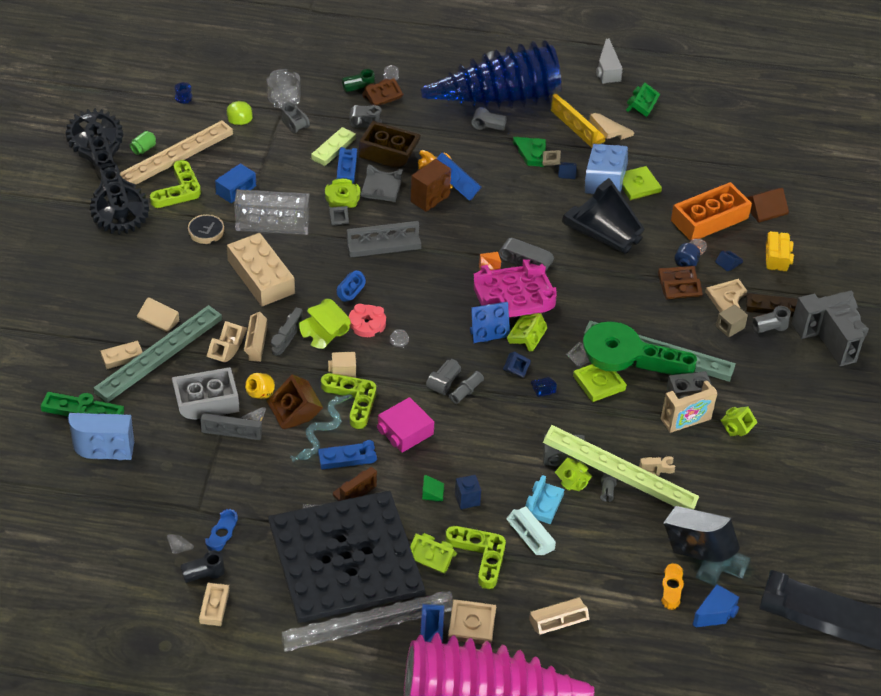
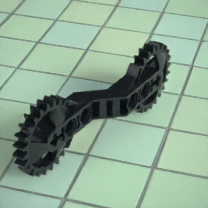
[66,108,149,235]

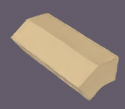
[244,312,267,362]
[529,597,589,635]

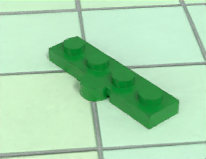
[41,392,124,417]

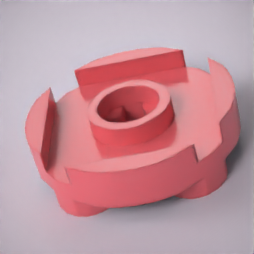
[349,304,386,337]

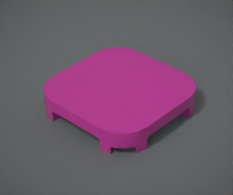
[474,260,557,317]

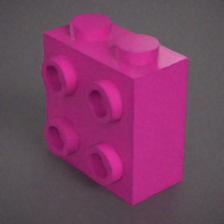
[377,397,434,452]

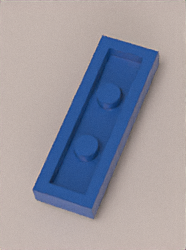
[437,152,482,201]

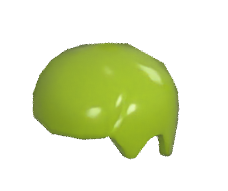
[227,101,253,125]

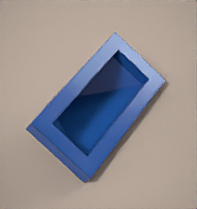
[421,604,444,642]

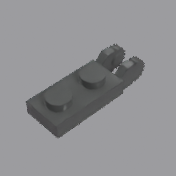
[271,307,303,356]

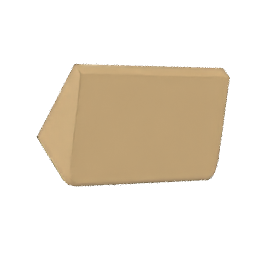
[137,297,179,333]

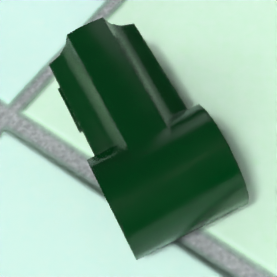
[342,69,375,92]

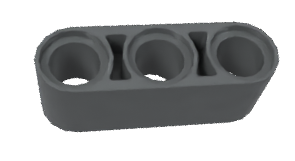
[499,238,554,273]

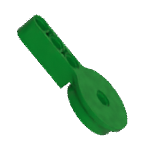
[583,322,697,375]

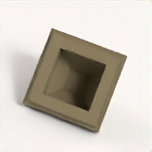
[543,150,561,166]

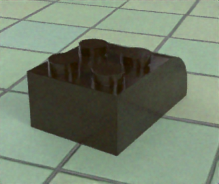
[359,121,421,167]

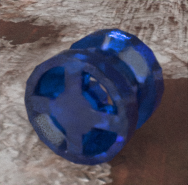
[174,82,192,103]

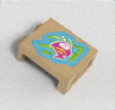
[661,381,717,433]

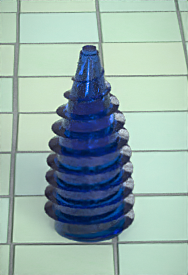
[420,40,562,110]

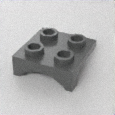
[361,165,403,202]

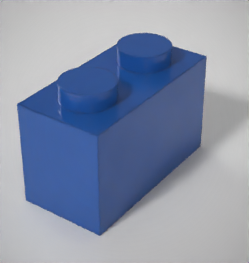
[215,163,256,203]

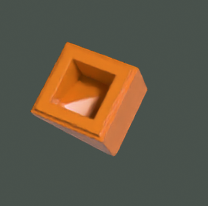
[479,252,501,270]

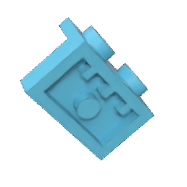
[526,475,565,524]

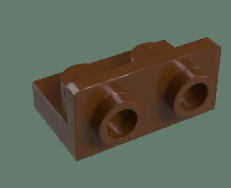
[362,78,403,106]
[333,466,377,501]

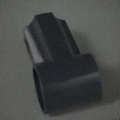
[180,550,225,583]

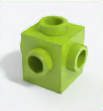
[721,406,758,436]
[555,457,592,491]

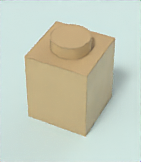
[328,352,356,378]

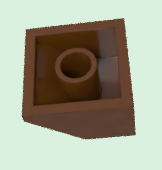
[267,374,323,430]

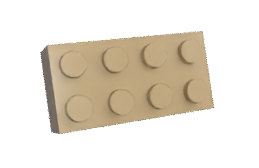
[227,233,295,306]

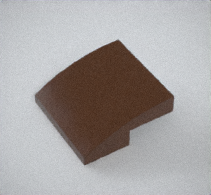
[658,266,703,299]

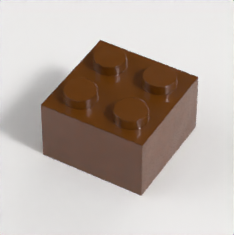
[411,159,451,212]

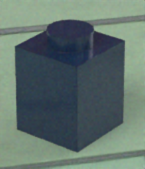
[455,475,481,510]

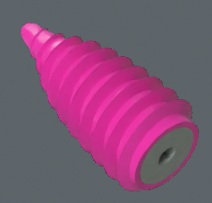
[404,633,594,696]

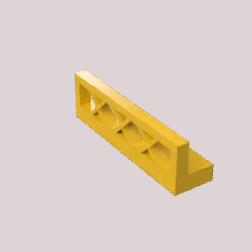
[551,94,606,148]

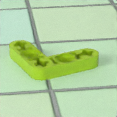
[150,160,201,208]
[321,373,376,429]
[445,526,506,589]

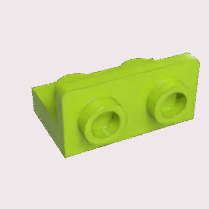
[507,313,547,351]
[410,533,457,574]

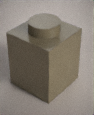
[716,304,748,337]

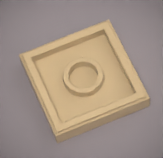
[448,600,496,645]

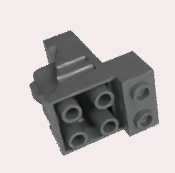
[791,290,869,366]

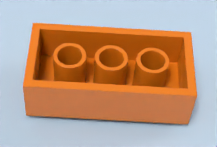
[671,182,752,242]

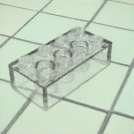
[234,189,310,235]

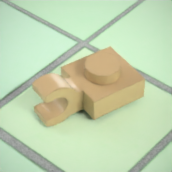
[639,456,675,476]

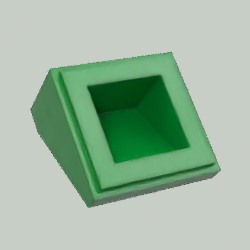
[422,475,444,501]

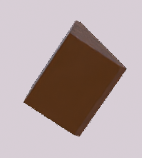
[746,187,789,223]

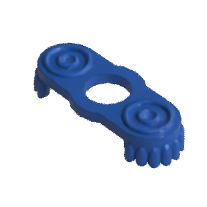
[205,509,238,551]

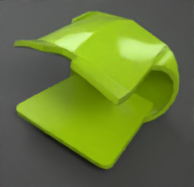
[299,299,351,349]

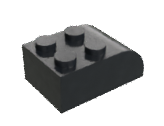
[664,506,740,562]

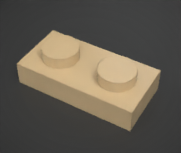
[100,341,143,369]
[199,583,229,626]

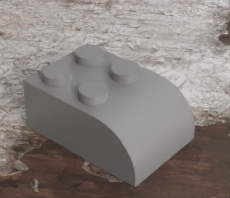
[172,367,239,419]

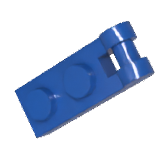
[337,147,357,184]
[318,440,377,470]

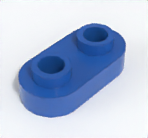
[337,271,366,302]

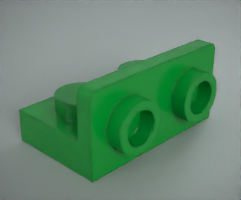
[626,82,660,117]

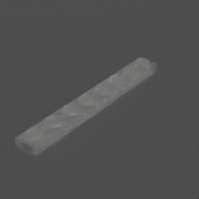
[282,591,453,652]

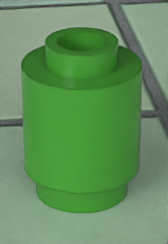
[130,131,156,155]

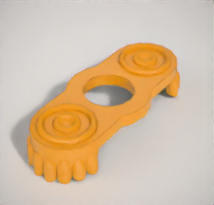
[661,563,684,610]

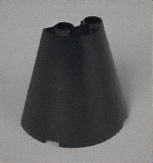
[562,178,645,254]

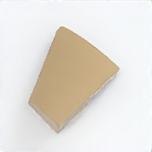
[589,113,634,139]

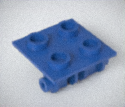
[470,301,510,343]

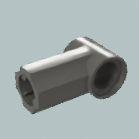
[471,107,507,131]
[752,306,791,333]
[426,359,461,395]

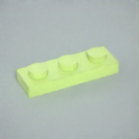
[311,127,356,166]

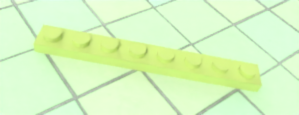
[543,425,699,510]

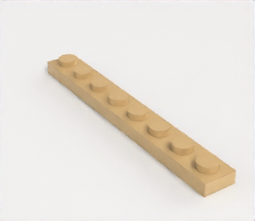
[120,120,233,184]

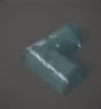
[696,553,751,586]

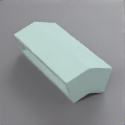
[507,506,556,555]

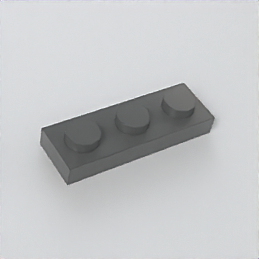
[201,413,262,440]

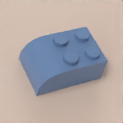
[585,144,628,194]
[69,413,134,460]

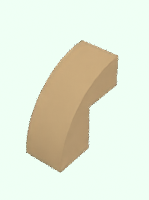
[206,321,247,362]

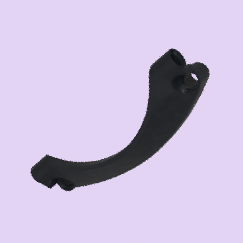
[759,570,881,651]

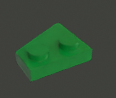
[513,137,546,167]

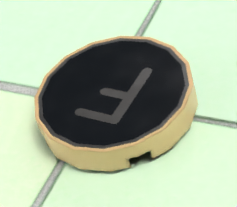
[188,215,224,244]

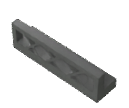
[347,221,421,257]

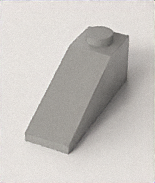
[596,39,623,83]

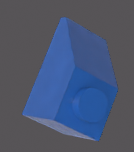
[693,585,740,627]

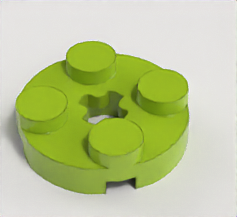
[325,179,360,208]

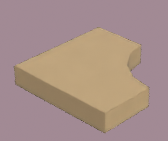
[706,279,747,313]

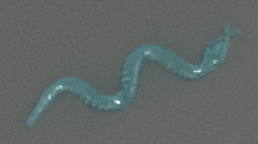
[290,394,352,462]

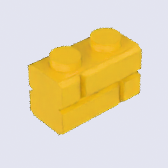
[766,232,794,271]

